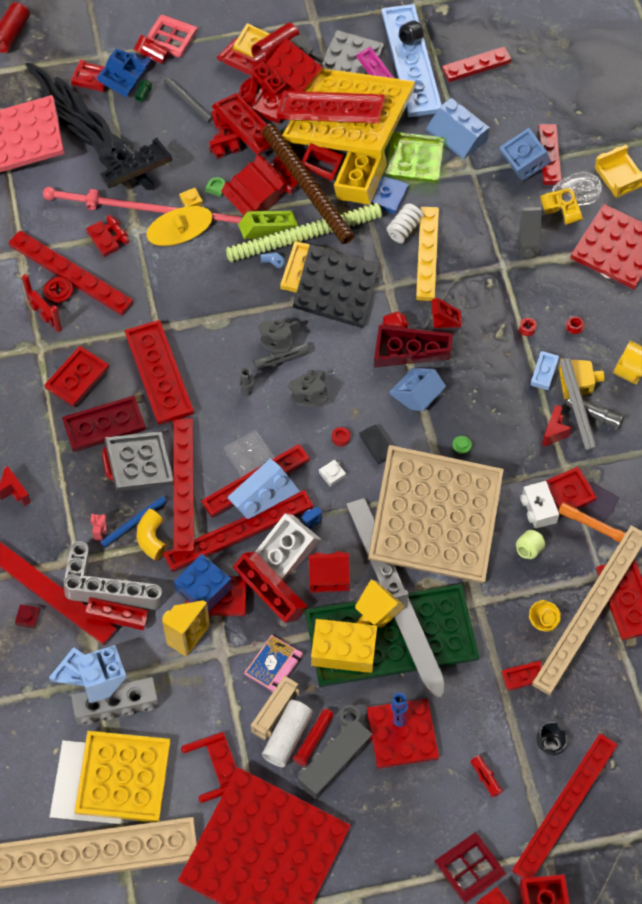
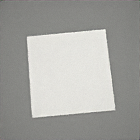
[50,741,122,824]

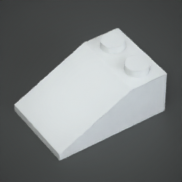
[255,513,321,580]

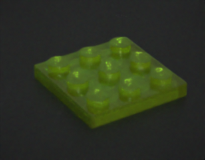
[386,132,444,184]

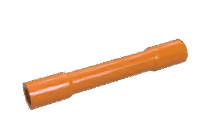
[558,502,626,543]

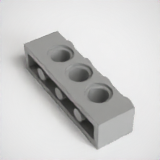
[71,677,159,725]

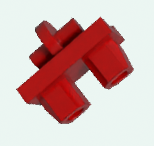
[208,128,240,159]

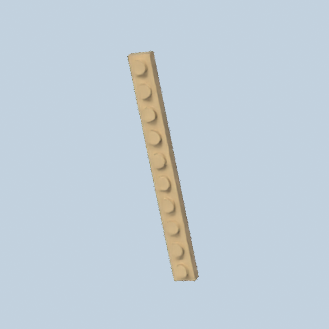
[532,526,642,696]

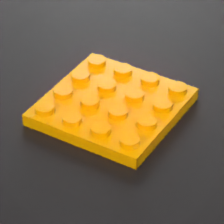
[74,731,171,822]

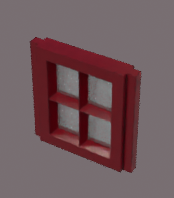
[434,832,506,904]

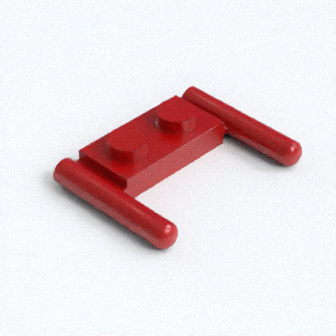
[217,37,260,76]
[22,274,63,332]
[181,732,237,803]

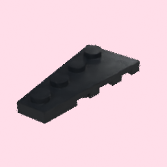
[100,138,173,189]

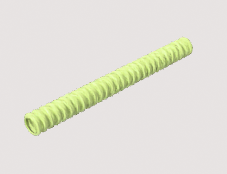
[226,203,382,263]

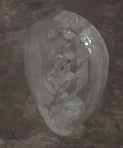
[552,172,602,205]

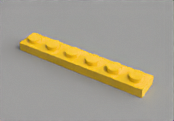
[416,207,439,301]

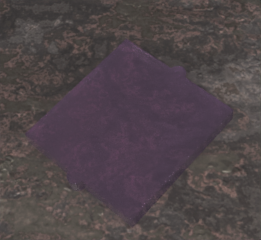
[579,481,620,523]

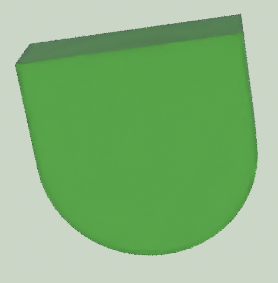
[205,177,225,197]

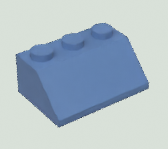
[426,98,489,159]

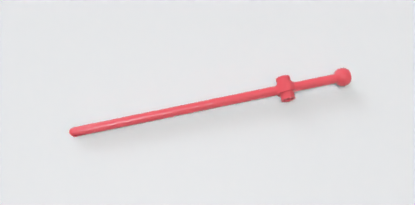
[43,187,243,224]

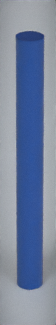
[100,496,167,548]

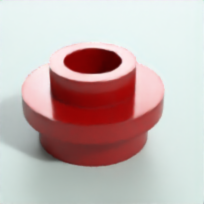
[566,316,584,334]

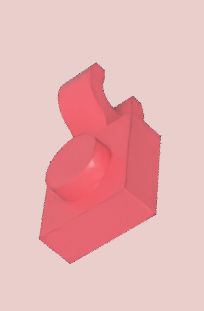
[90,514,107,541]

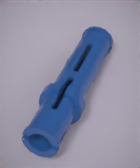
[391,692,408,727]

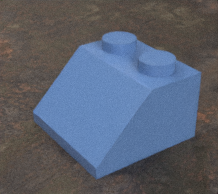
[389,368,446,411]

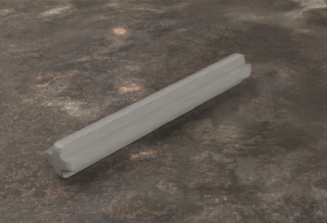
[560,358,596,450]

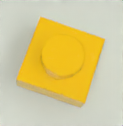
[179,188,203,207]

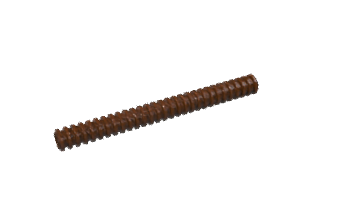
[261,124,355,245]

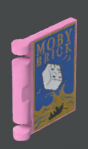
[244,635,303,692]

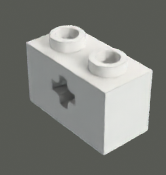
[520,481,559,529]

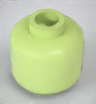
[516,530,545,559]

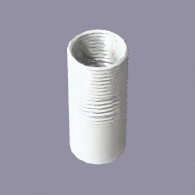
[262,700,313,767]

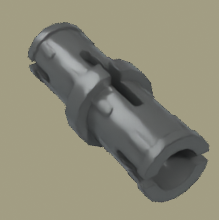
[239,367,254,396]

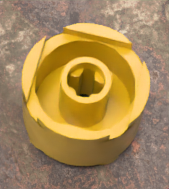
[613,340,642,385]

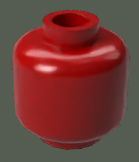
[380,311,409,328]

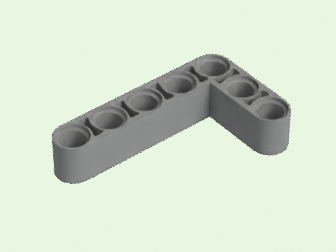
[64,541,162,610]

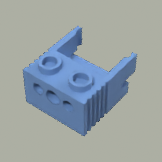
[499,128,551,181]

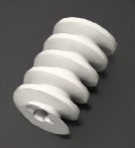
[387,204,423,244]

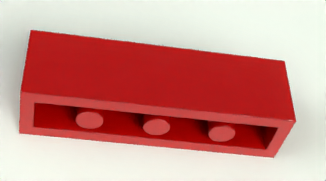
[232,552,308,623]

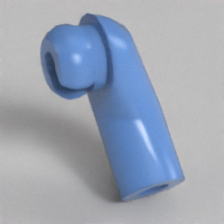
[260,253,285,268]

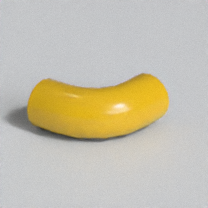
[136,509,167,561]

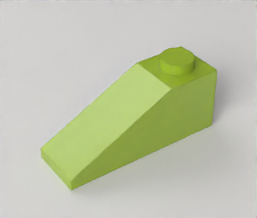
[238,211,298,239]

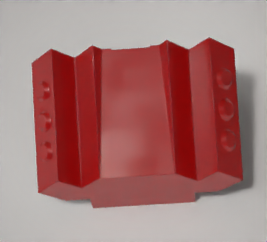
[221,155,288,216]

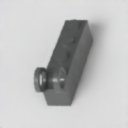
[297,705,372,800]

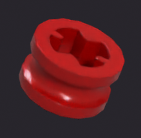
[519,318,536,336]

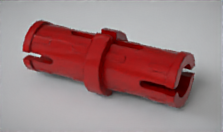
[470,755,503,798]

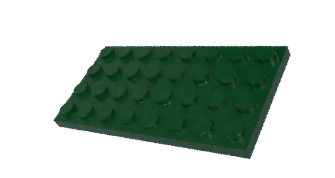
[305,584,479,688]

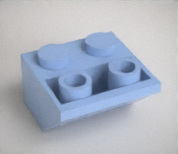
[76,645,127,703]

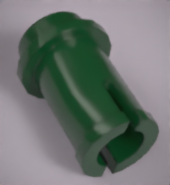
[134,79,152,103]

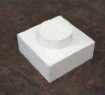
[319,460,346,487]

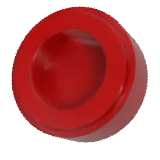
[332,427,351,447]

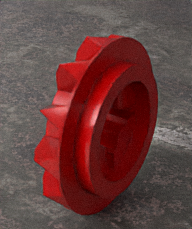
[43,277,73,304]

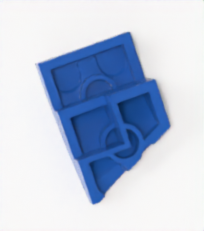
[96,49,151,97]

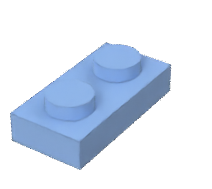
[530,351,559,390]

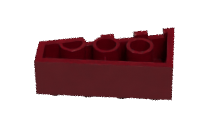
[374,325,453,368]

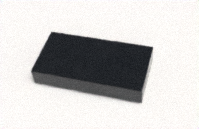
[359,424,389,465]

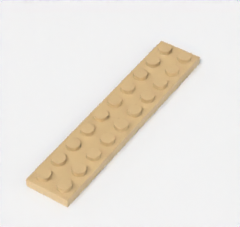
[0,817,196,889]

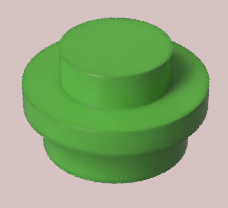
[452,436,472,455]

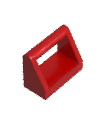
[302,142,343,181]

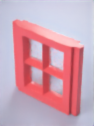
[147,15,198,58]

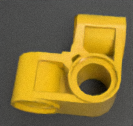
[540,188,583,225]

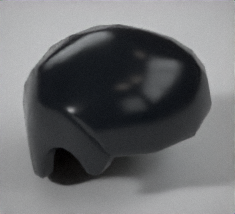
[536,722,568,756]

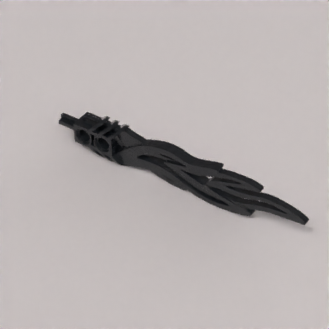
[25,63,154,191]

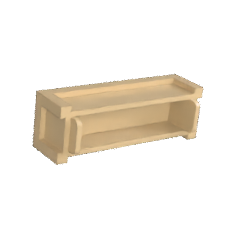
[251,676,300,740]

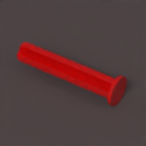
[292,708,334,767]

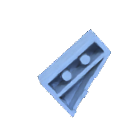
[227,458,300,519]

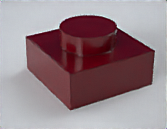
[15,604,40,629]

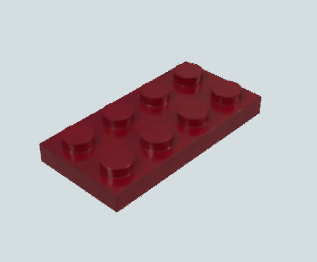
[62,395,146,452]

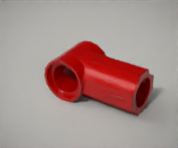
[133,34,169,64]

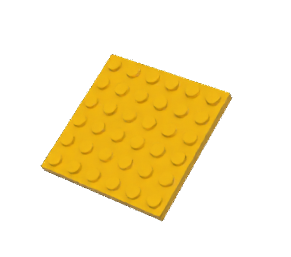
[282,69,416,156]

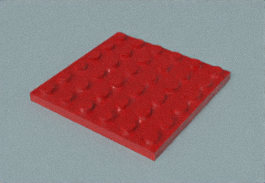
[177,767,351,904]

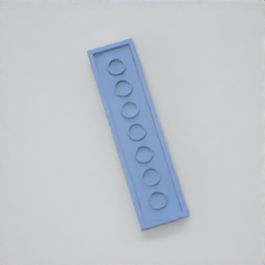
[381,4,442,117]

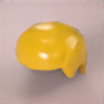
[529,600,561,632]

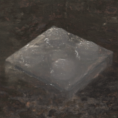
[223,430,275,477]

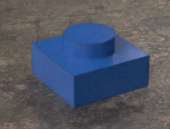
[302,506,322,529]

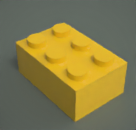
[334,151,387,205]
[311,619,377,673]

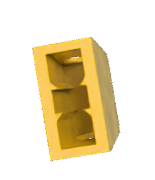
[559,359,604,399]
[355,579,405,628]

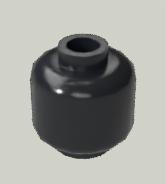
[399,20,424,45]

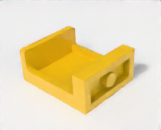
[594,145,642,198]

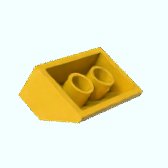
[162,600,210,657]

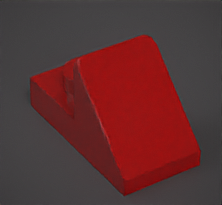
[431,297,462,328]
[542,405,571,446]
[0,466,31,507]

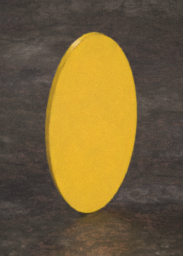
[147,206,212,246]

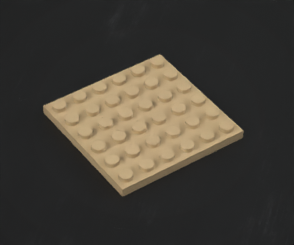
[368,445,504,584]

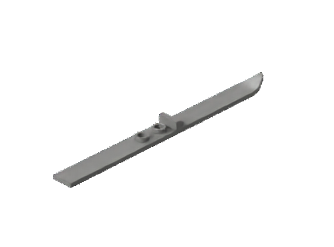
[346,498,444,697]

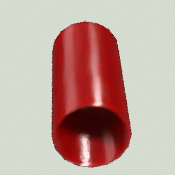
[0,2,30,53]
[251,23,300,63]

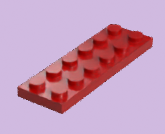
[276,91,386,123]
[124,320,194,425]

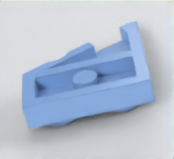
[49,647,84,686]

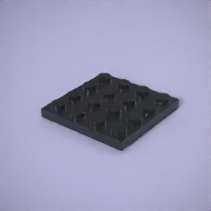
[292,244,379,329]

